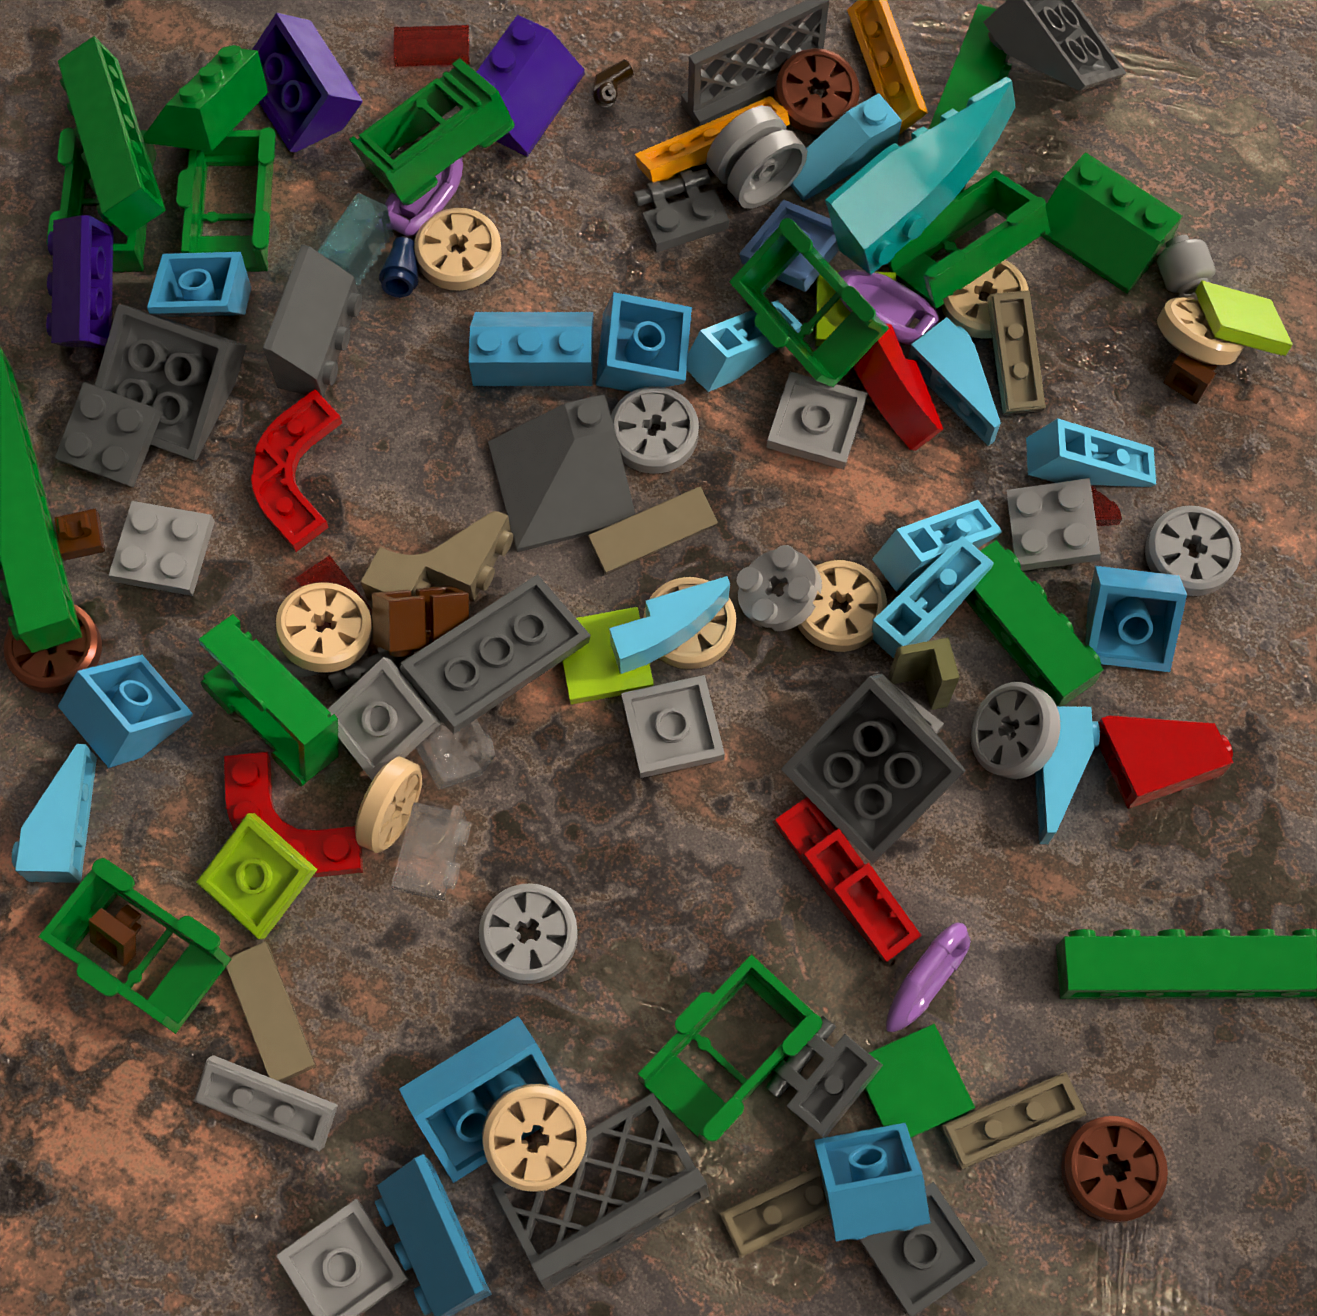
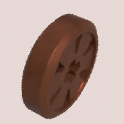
[774,49,860,134]
[4,604,102,693]
[1061,1116,1168,1223]

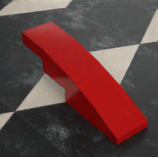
[772,797,922,962]

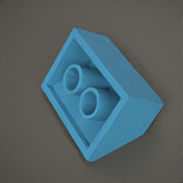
[469,312,594,386]
[399,1016,564,1183]
[375,1154,492,1316]

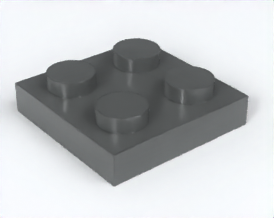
[55,382,163,488]
[858,1182,989,1316]

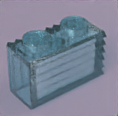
[317,193,394,286]

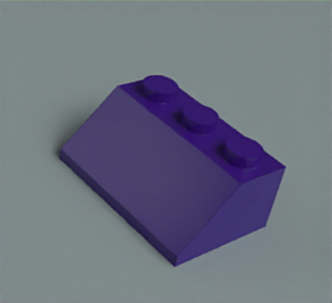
[252,13,363,152]
[460,14,585,157]
[46,215,114,348]

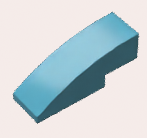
[609,576,730,674]

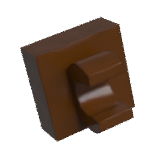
[1163,352,1217,404]
[54,509,105,561]
[89,904,141,967]

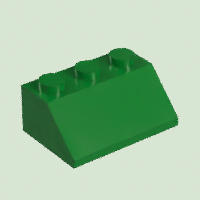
[143,45,268,152]
[1040,152,1183,294]

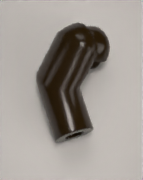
[592,59,634,108]

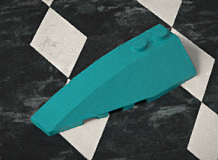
[825,77,1016,275]

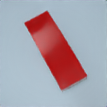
[853,324,944,451]

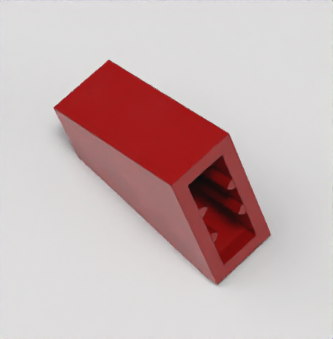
[1098,715,1234,809]

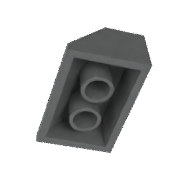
[263,245,362,398]

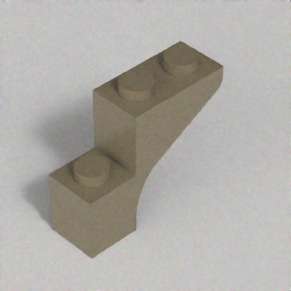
[361,511,514,602]

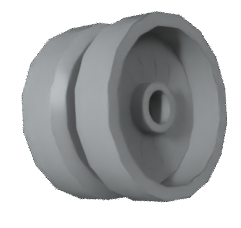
[707,105,808,209]

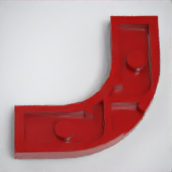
[251,389,342,552]
[224,752,363,877]

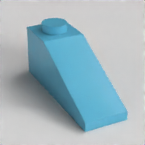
[790,93,902,202]
[687,300,802,392]
[908,317,1001,446]
[1026,418,1156,487]
[872,500,1002,592]
[872,535,994,658]
[1035,707,1100,844]
[12,744,97,883]

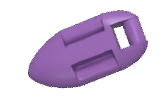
[382,157,463,236]
[837,269,939,345]
[886,922,970,1032]

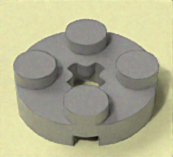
[736,545,822,631]

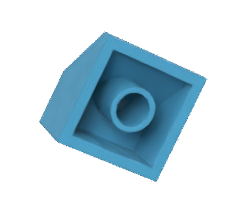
[147,252,252,317]
[596,292,692,392]
[1085,566,1187,672]
[58,654,193,768]
[814,1123,931,1241]

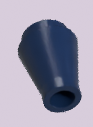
[379,237,418,298]

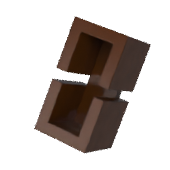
[372,586,469,657]

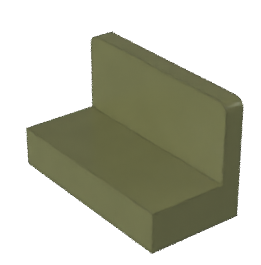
[888,637,960,710]

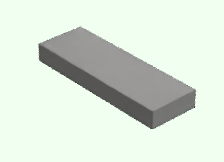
[194,1055,338,1152]

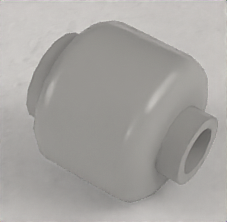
[1157,235,1216,297]

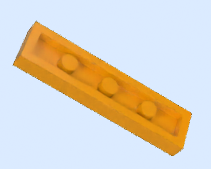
[847,0,928,135]
[635,96,790,183]

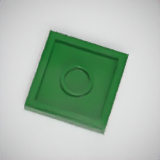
[864,1024,975,1138]

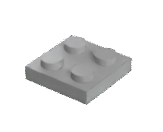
[766,371,868,470]
[1006,478,1101,571]
[108,501,215,596]
[327,657,442,781]
[621,675,725,778]
[276,1199,409,1316]

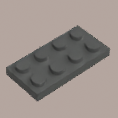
[400,574,591,735]

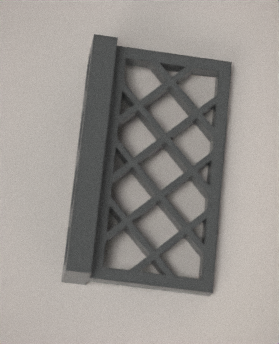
[681,0,830,127]
[491,1093,710,1292]

